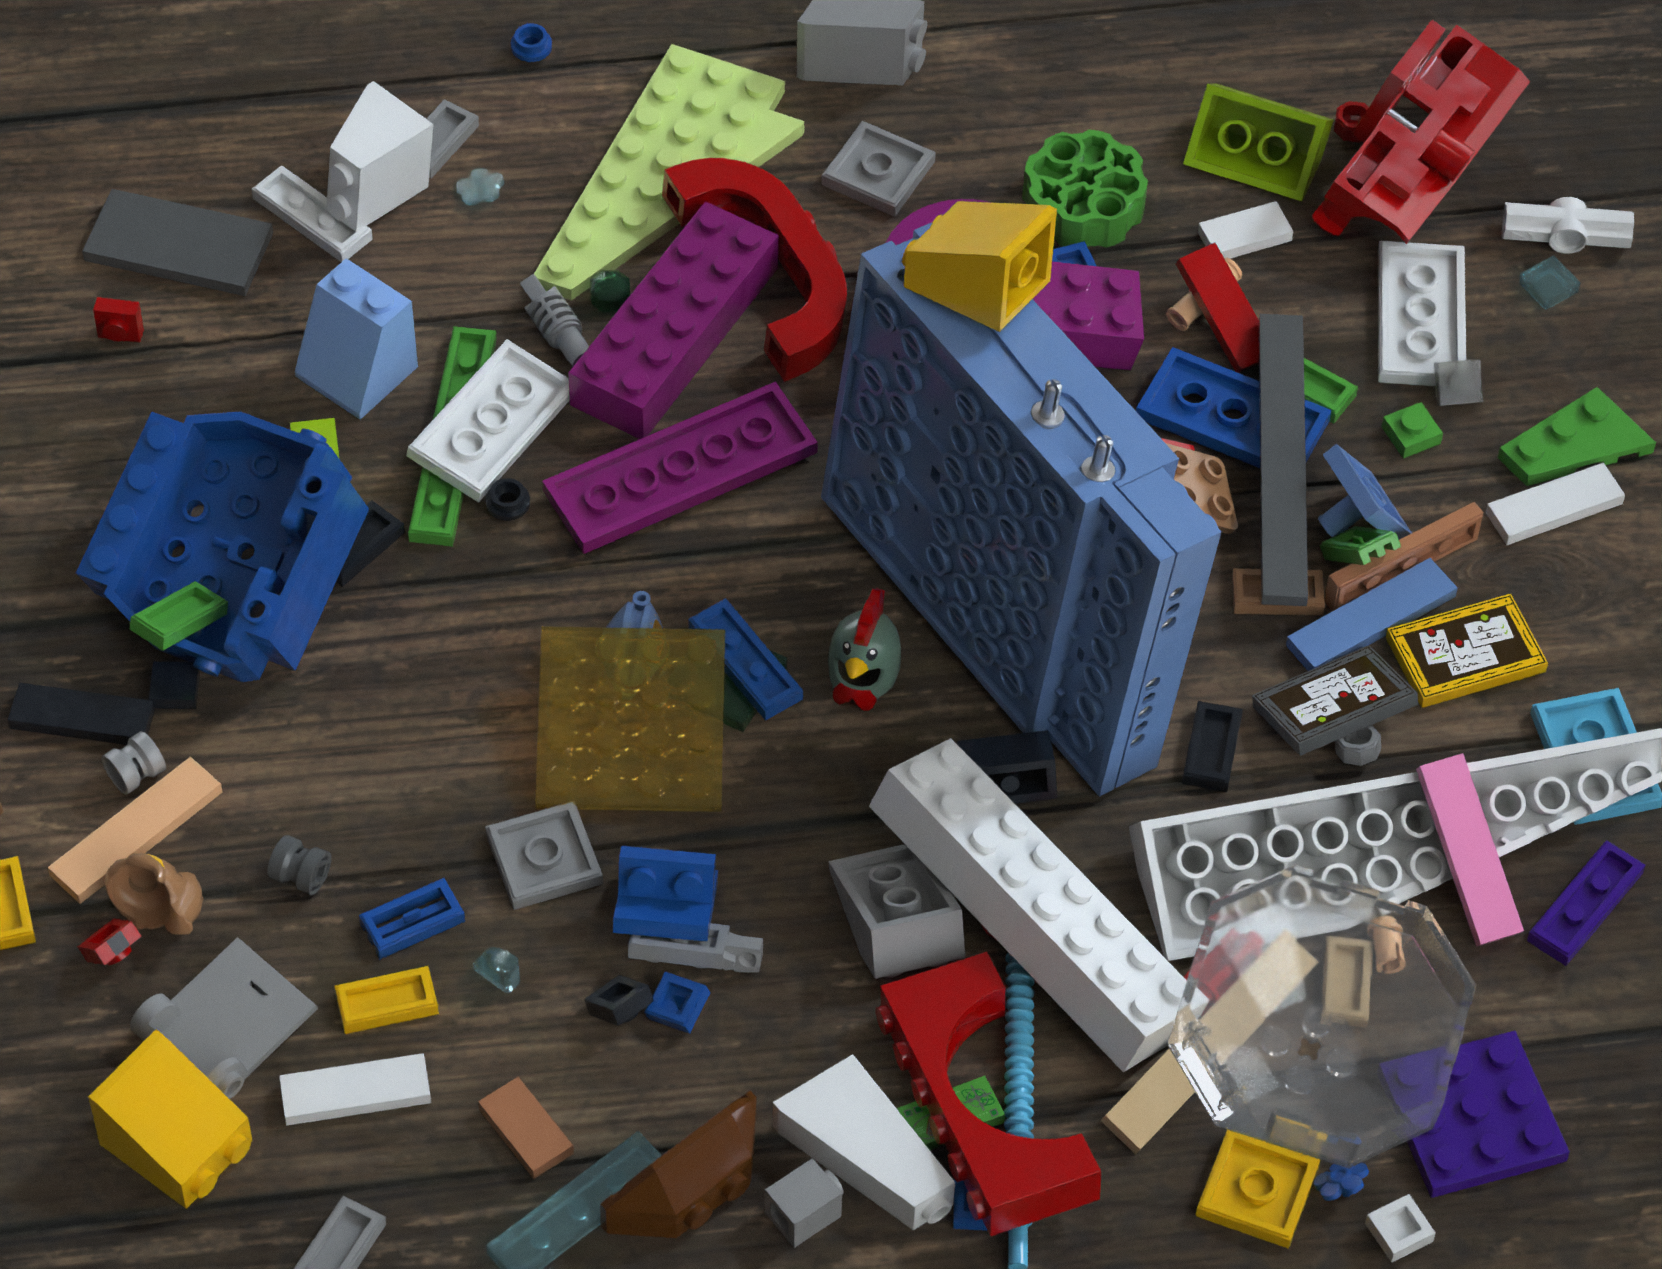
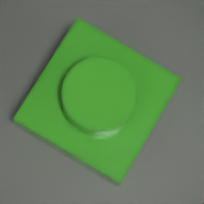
[1382,402,1443,458]

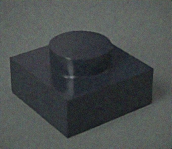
[584,975,654,1026]

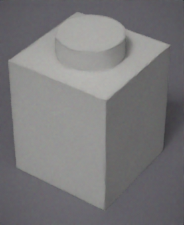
[765,1158,844,1248]

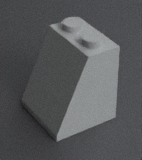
[797,0,927,85]

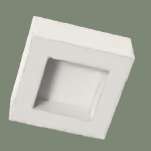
[1365,1194,1435,1263]

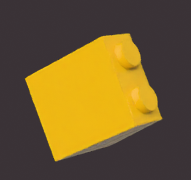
[902,201,1057,332]
[88,1029,252,1209]

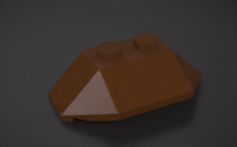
[600,1090,757,1238]

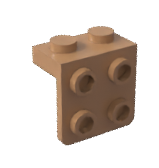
[1165,443,1238,534]

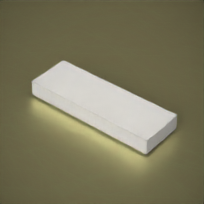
[252,165,373,262]
[1486,463,1625,545]
[279,1053,431,1126]

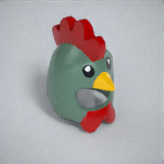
[828,588,901,711]

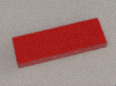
[1175,243,1259,373]

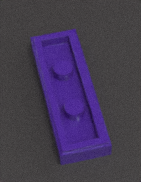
[1527,840,1645,966]

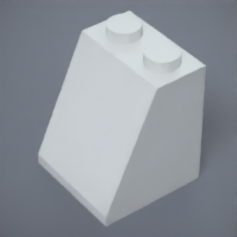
[326,81,433,232]

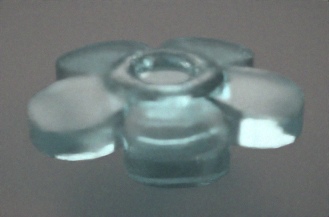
[456,168,504,205]

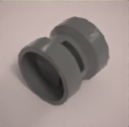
[267,835,331,895]

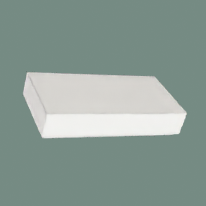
[1198,201,1293,259]

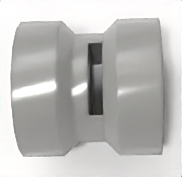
[101,731,166,795]

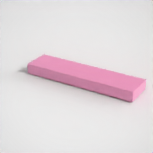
[1416,753,1524,947]

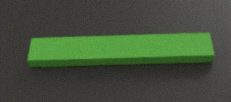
[408,326,497,546]

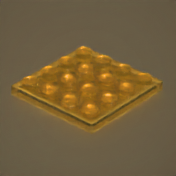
[535,627,725,812]

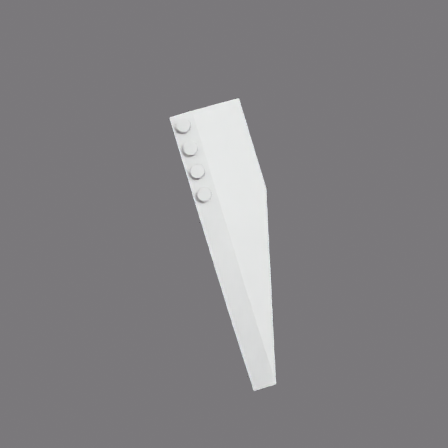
[1129,728,1662,961]

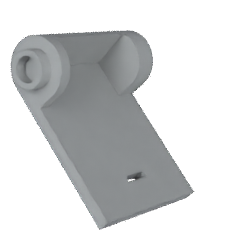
[130,937,318,1099]

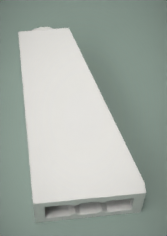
[773,1054,955,1230]

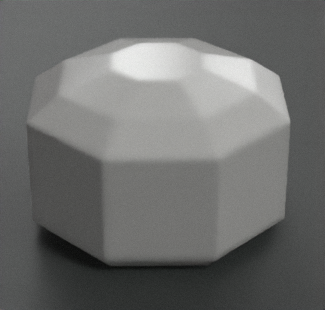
[1335,725,1381,766]

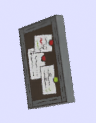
[1252,645,1418,756]

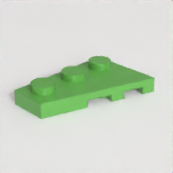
[1498,387,1656,486]

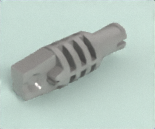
[520,274,589,367]

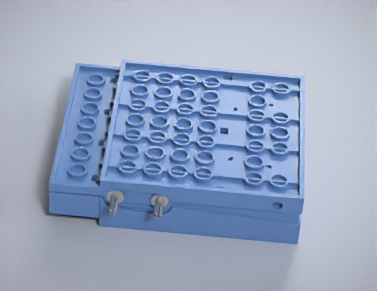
[821,222,1222,797]

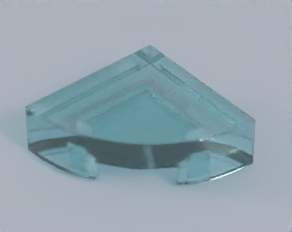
[473,947,520,994]

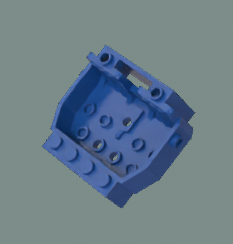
[76,412,369,682]

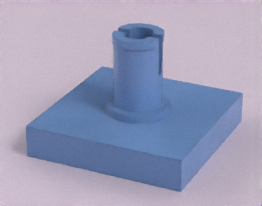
[1318,444,1412,540]

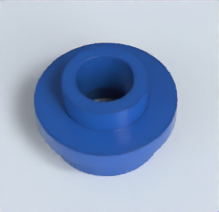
[511,23,552,62]

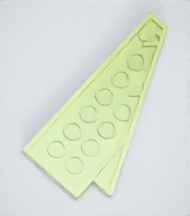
[534,44,804,301]

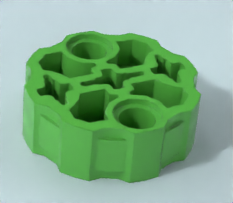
[1022,129,1148,248]

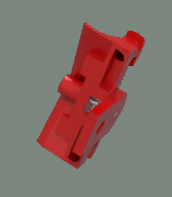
[1311,20,1530,244]

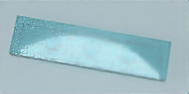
[486,1131,662,1269]

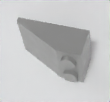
[829,844,965,979]

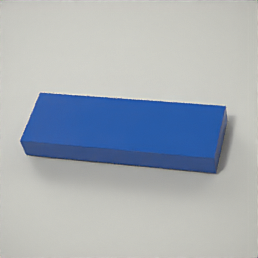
[688,598,803,721]

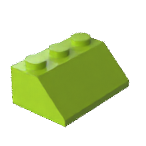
[1183,83,1334,201]

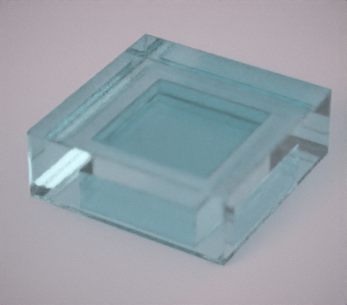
[1519,255,1581,310]

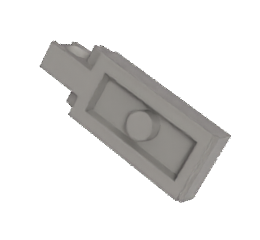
[628,923,763,972]

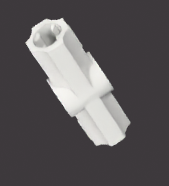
[1502,197,1634,254]

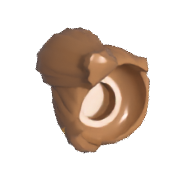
[105,853,204,935]

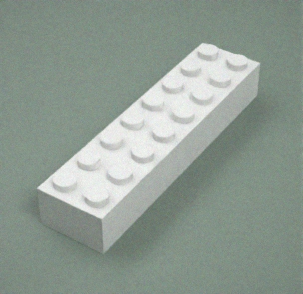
[869,738,1206,1072]

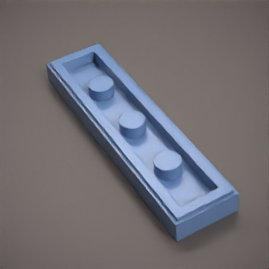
[1286,558,1458,671]

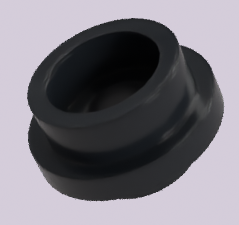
[486,478,530,521]

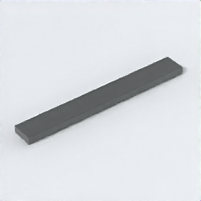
[1258,314,1308,606]

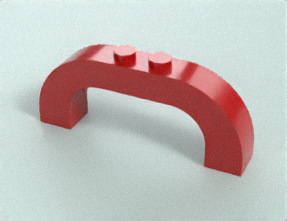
[662,158,847,382]

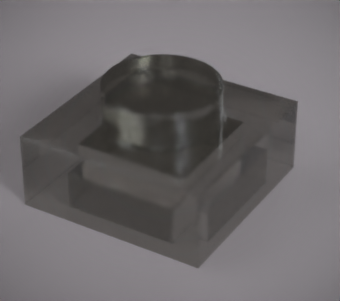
[1434,359,1483,406]

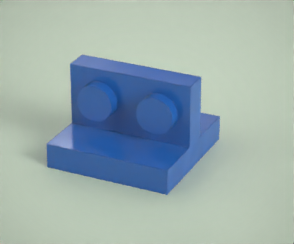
[613,846,718,942]

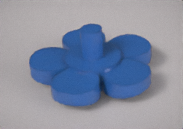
[1313,1160,1369,1201]

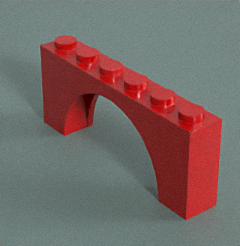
[875,952,1101,1236]

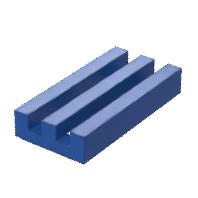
[359,878,465,959]

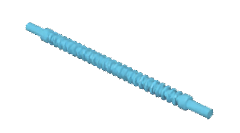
[1004,952,1035,1269]

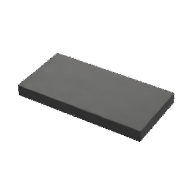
[82,189,273,296]

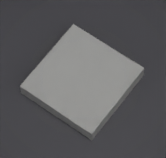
[822,121,935,217]
[485,801,603,910]

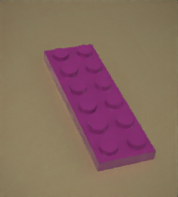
[542,382,818,554]

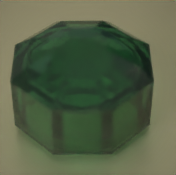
[590,270,630,312]

